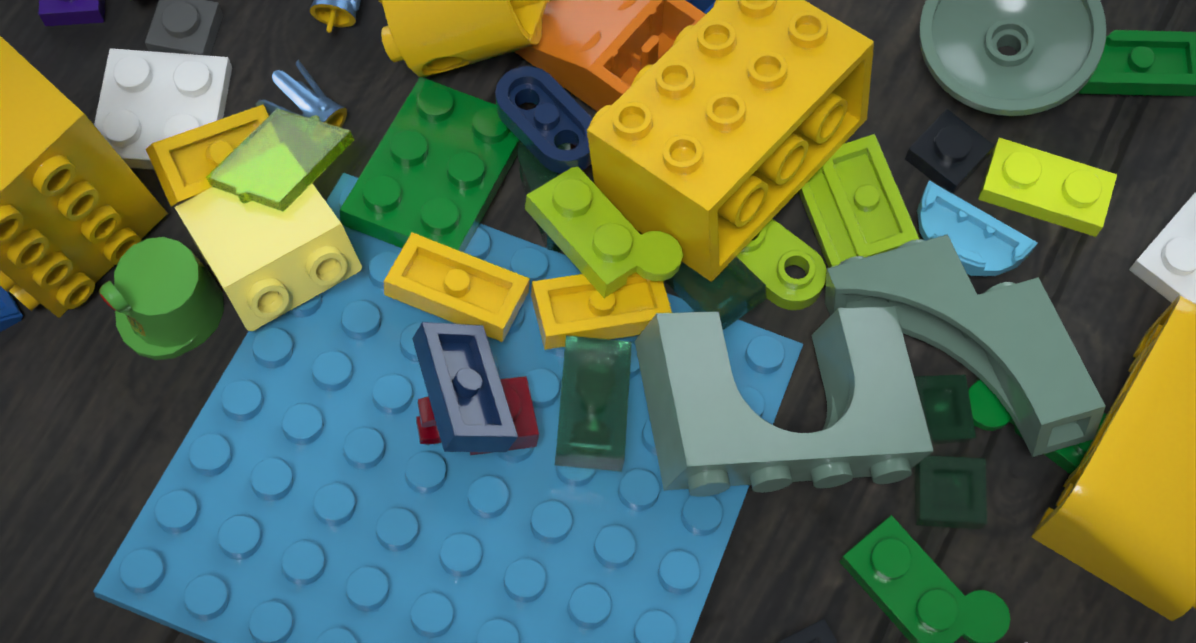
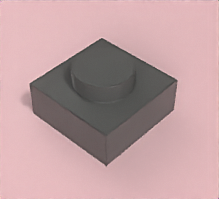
[145,0,223,56]

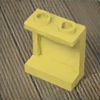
[175,148,362,331]

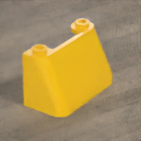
[1031,295,1196,622]

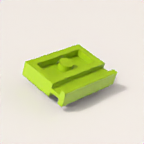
[798,134,919,268]

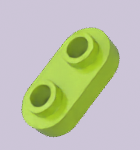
[726,219,827,310]

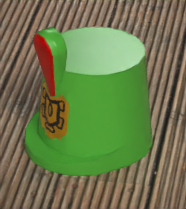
[99,237,224,360]

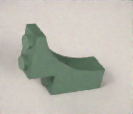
[825,234,1106,457]

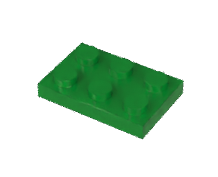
[339,77,523,252]

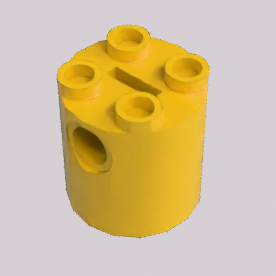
[378,0,550,77]

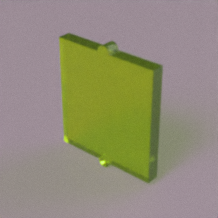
[206,108,354,212]

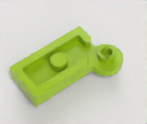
[525,166,683,298]

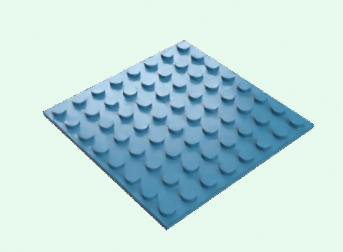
[93,173,803,643]

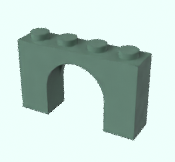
[635,306,933,497]

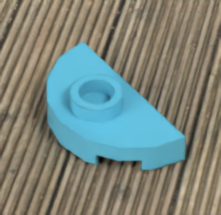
[917,181,1038,276]

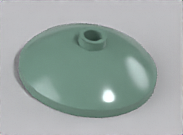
[919,0,1106,116]

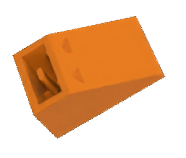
[514,0,706,112]

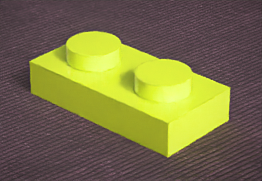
[978,137,1117,237]

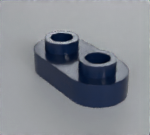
[495,66,592,174]

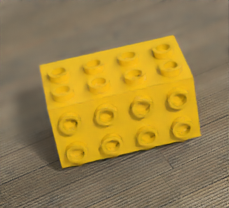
[586,0,874,282]
[0,36,168,318]

